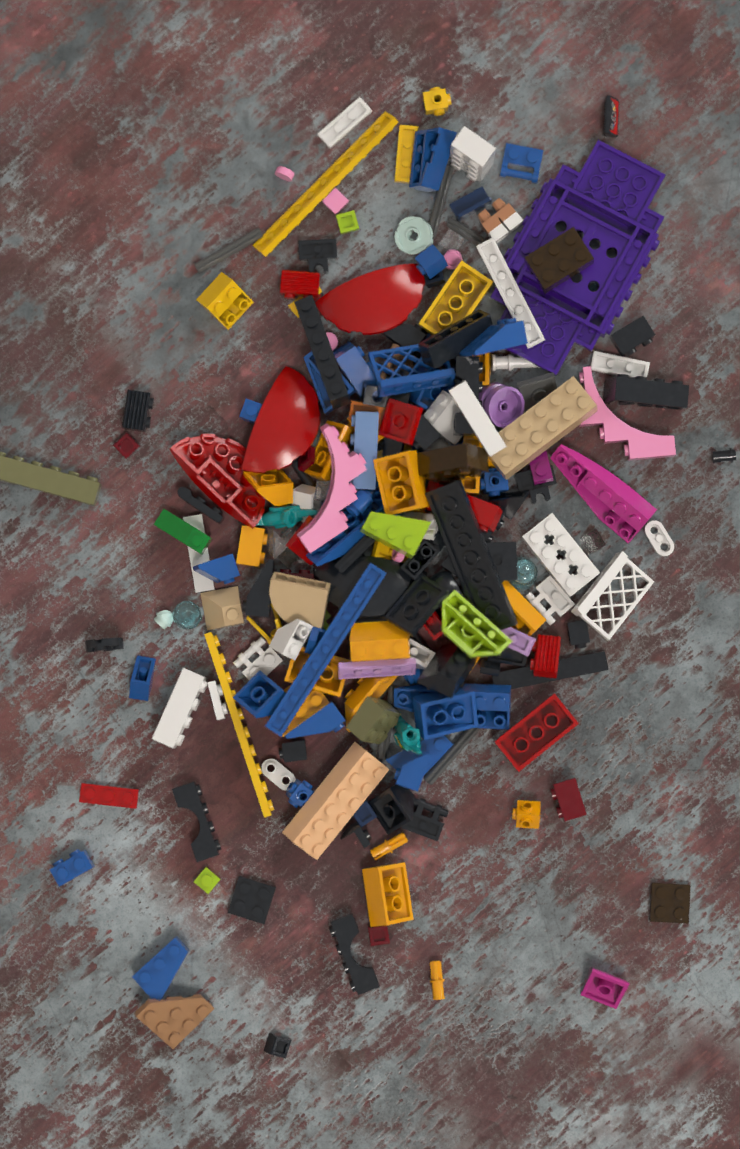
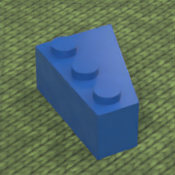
[333,341,380,400]
[386,735,453,775]

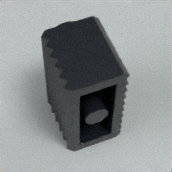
[122,390,154,432]

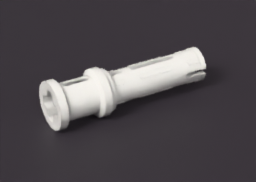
[491,354,540,371]

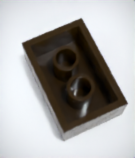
[524,227,594,294]
[418,443,489,483]

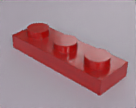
[79,783,139,809]

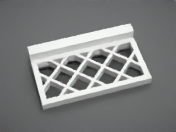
[571,551,654,640]

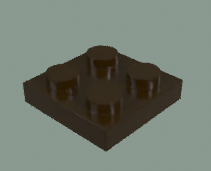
[650,882,691,924]

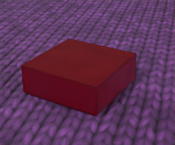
[113,432,140,460]
[298,446,316,472]
[368,925,390,946]

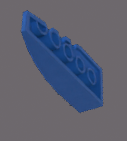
[306,480,405,566]

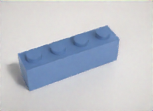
[349,411,379,490]

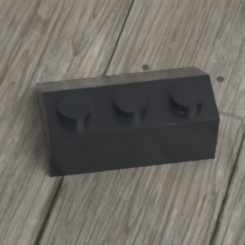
[417,643,477,698]

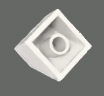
[423,390,462,445]

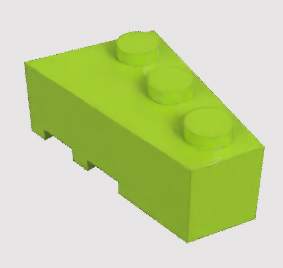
[360,512,431,559]

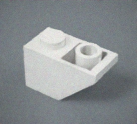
[269,619,313,660]

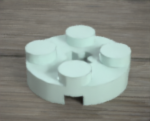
[395,216,433,255]

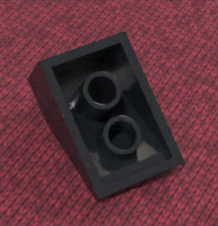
[242,559,275,619]

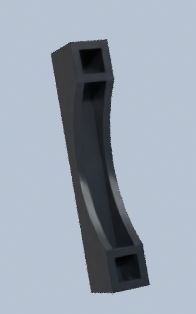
[294,295,351,410]

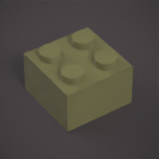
[346,696,401,744]

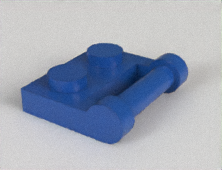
[500,143,543,184]

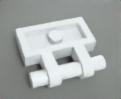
[525,575,575,625]
[233,637,283,680]

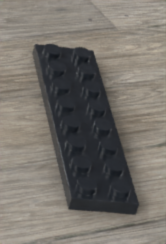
[425,479,518,630]

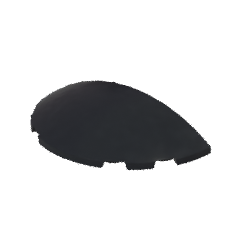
[313,555,427,618]

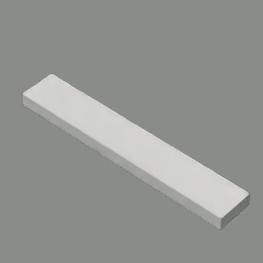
[476,237,545,349]

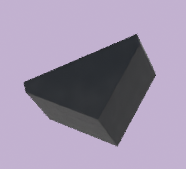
[488,490,530,520]

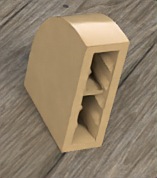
[269,572,331,632]

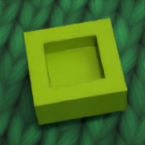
[336,210,359,235]
[194,867,221,894]

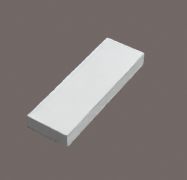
[317,97,372,149]
[591,351,650,379]

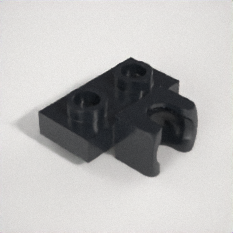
[298,239,337,274]
[515,465,557,505]

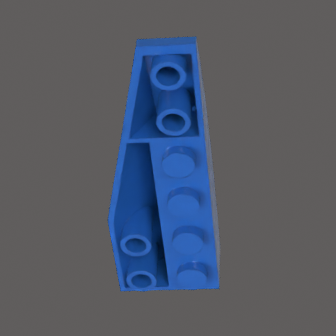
[394,684,511,729]

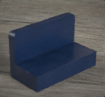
[449,186,492,222]

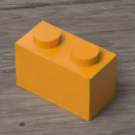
[236,525,268,568]

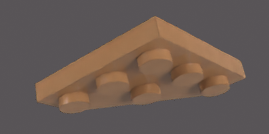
[134,994,215,1049]

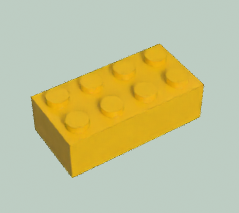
[419,260,493,335]

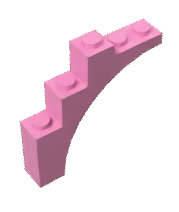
[579,366,676,461]
[297,424,367,553]

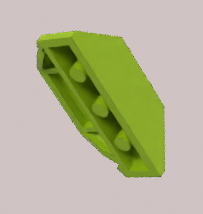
[441,590,512,658]

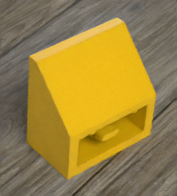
[196,272,254,330]

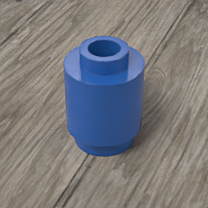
[345,489,373,518]

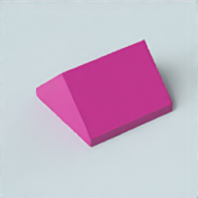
[581,967,629,1009]

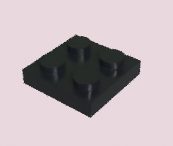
[228,876,276,924]

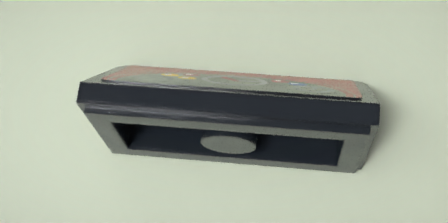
[603,95,619,138]

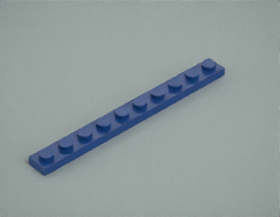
[265,563,387,737]

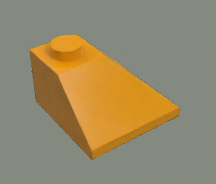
[243,469,293,507]

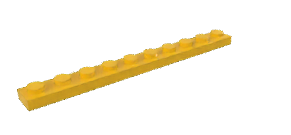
[252,111,399,257]
[204,632,274,818]

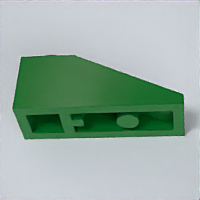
[154,509,212,555]

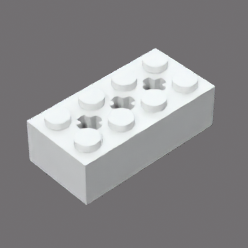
[449,126,496,182]
[521,513,600,597]
[152,668,208,748]

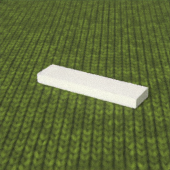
[449,381,507,457]
[183,514,215,593]

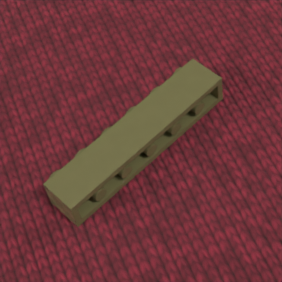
[0,452,102,506]

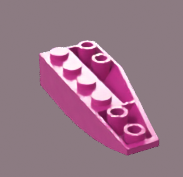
[550,444,657,544]

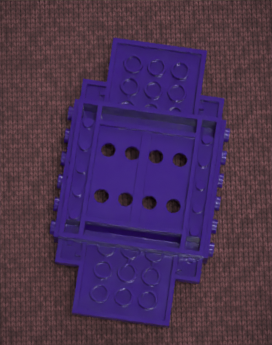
[490,140,666,376]

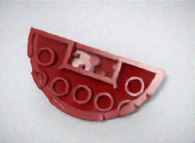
[315,263,425,335]
[242,366,321,473]
[169,434,266,529]

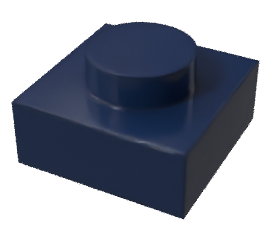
[353,801,378,827]

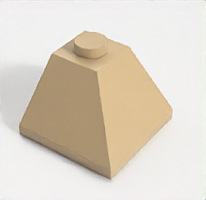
[200,586,245,631]

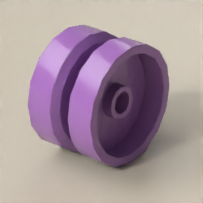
[479,382,525,428]

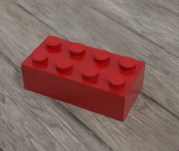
[494,693,579,772]

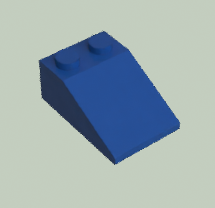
[460,318,528,356]
[412,690,478,740]
[285,702,346,739]

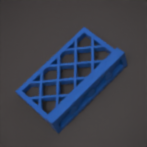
[368,344,456,397]

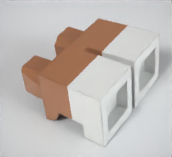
[478,198,524,244]

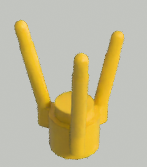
[246,603,282,645]

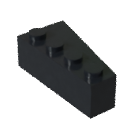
[603,374,689,410]

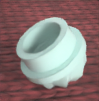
[154,610,173,630]

